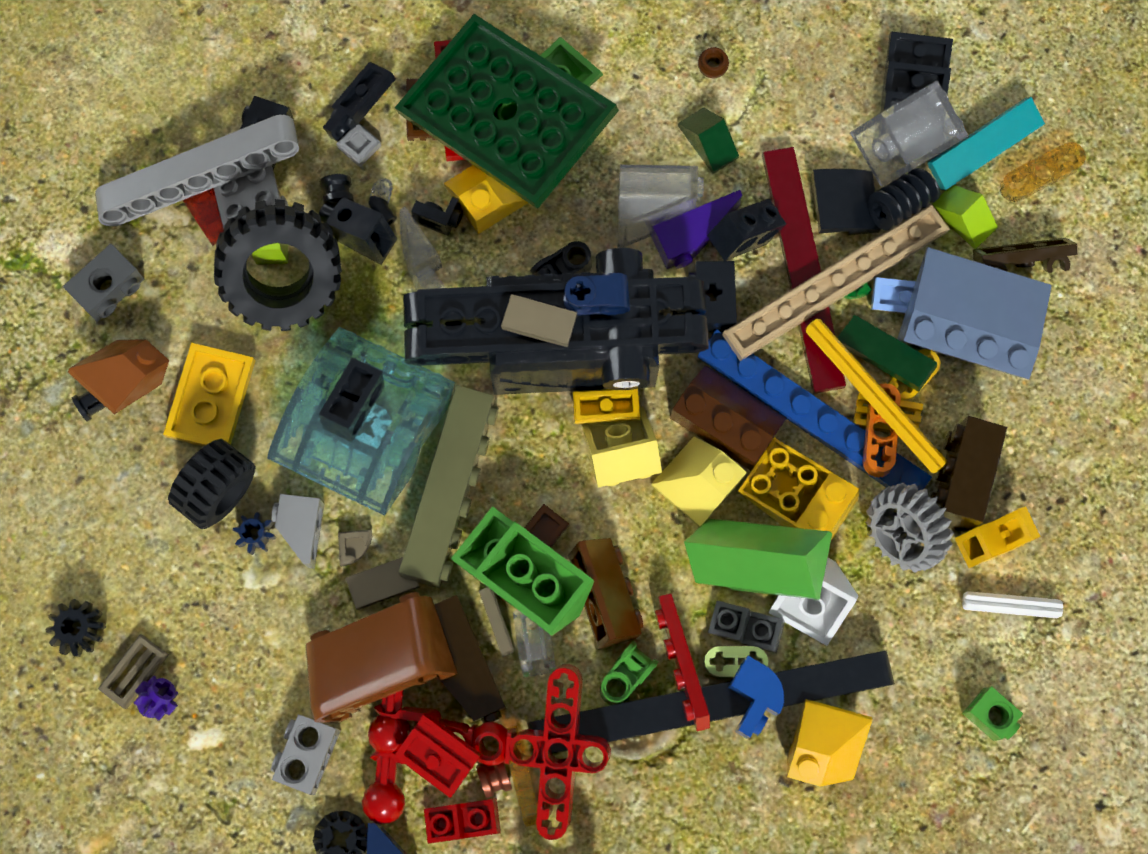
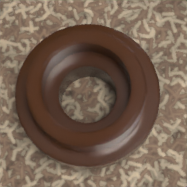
[698,47,729,78]

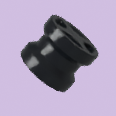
[319,174,354,206]

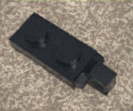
[323,62,396,142]

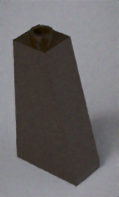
[434,595,506,723]

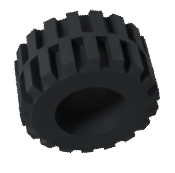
[168,439,256,529]

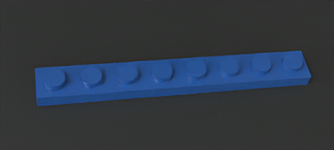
[697,329,932,490]

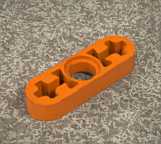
[863,383,901,477]

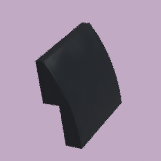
[811,169,881,235]

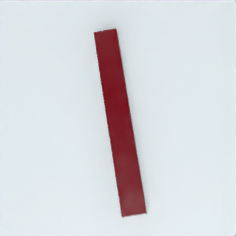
[762,147,846,394]

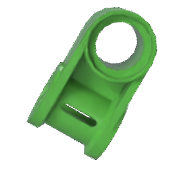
[600,640,659,705]

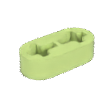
[703,646,768,678]

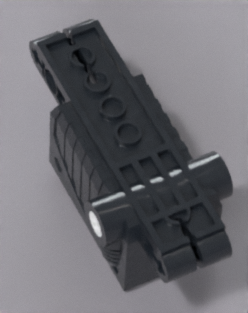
[403,248,709,395]

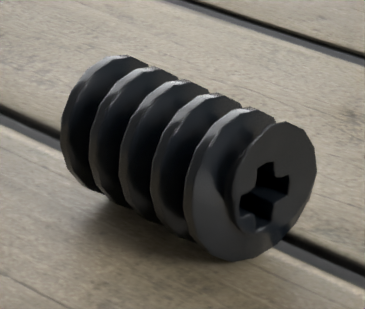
[868,168,940,230]

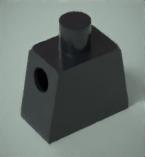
[319,198,397,265]

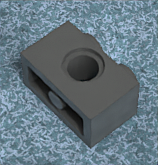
[62,244,144,322]

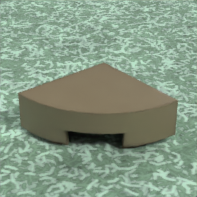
[338,530,372,567]

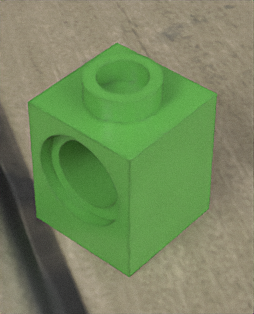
[962,686,1023,741]

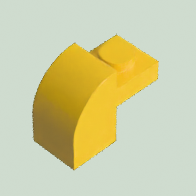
[954,506,1041,568]

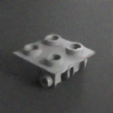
[214,165,289,228]

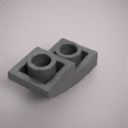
[708,601,785,654]

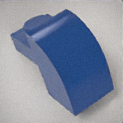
[728,656,784,739]

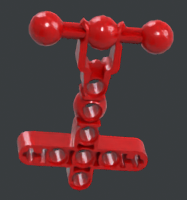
[362,664,611,840]

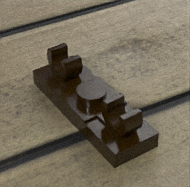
[973,238,1078,273]

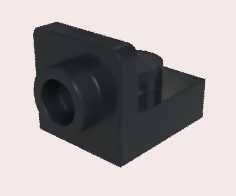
[411,196,463,236]

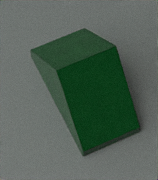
[678,107,739,174]

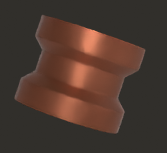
[476,762,513,799]

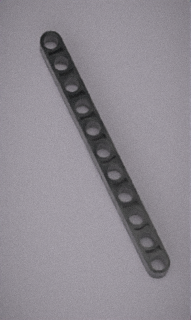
[527,651,895,753]

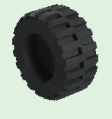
[214,199,342,331]

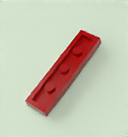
[654,593,710,732]

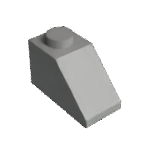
[272,494,325,569]

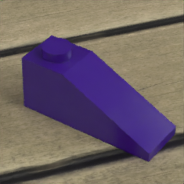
[651,190,743,269]

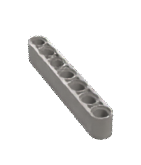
[95,115,299,226]

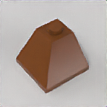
[68,339,169,415]

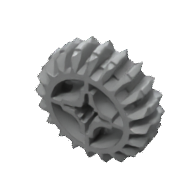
[865,482,954,573]

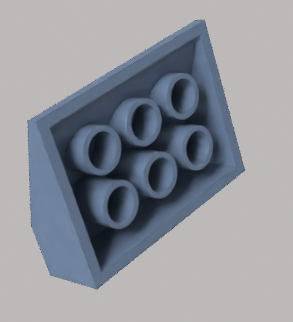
[897,247,1052,379]

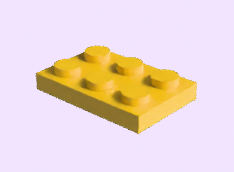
[163,343,256,446]

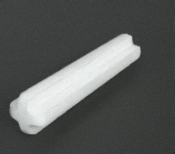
[962,591,1063,618]

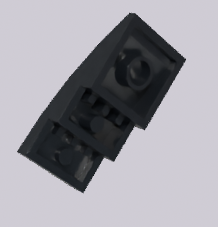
[877,31,953,161]

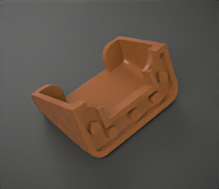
[305,592,458,723]

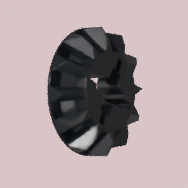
[312,811,368,854]

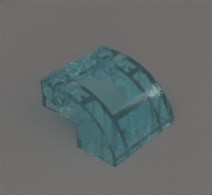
[267,327,455,516]

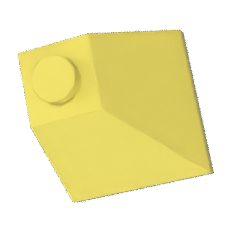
[651,436,747,527]

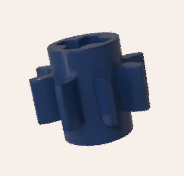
[233,512,276,555]

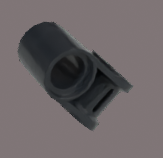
[530,241,592,276]

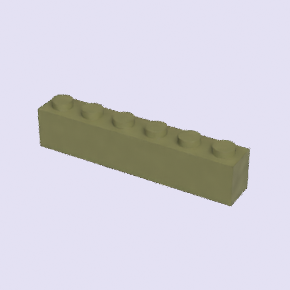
[399,385,499,588]

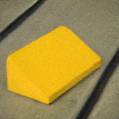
[573,389,640,424]

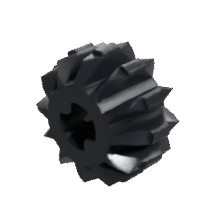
[45,599,106,657]

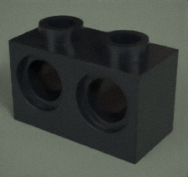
[707,199,786,261]
[319,357,385,443]

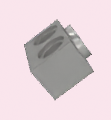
[271,714,341,795]

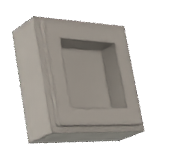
[336,124,382,167]

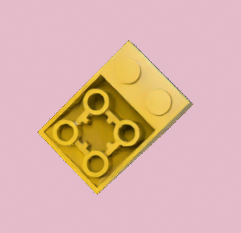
[738,438,859,540]

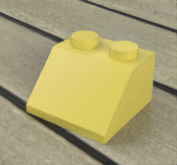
[581,407,662,488]

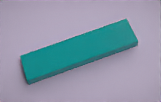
[927,97,1045,190]

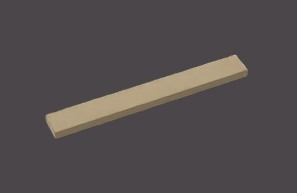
[722,204,950,361]

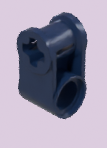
[563,273,630,316]

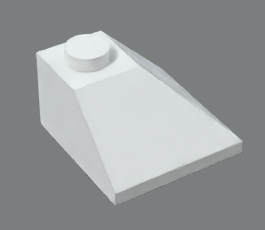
[769,558,858,646]

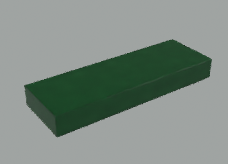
[837,315,937,392]

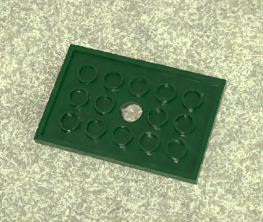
[395,14,619,209]

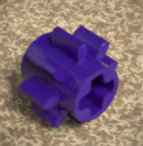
[134,676,179,721]

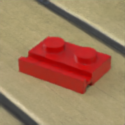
[394,713,482,798]

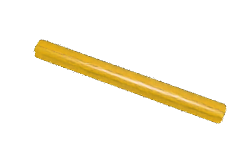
[806,318,947,473]

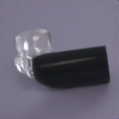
[368,178,397,226]

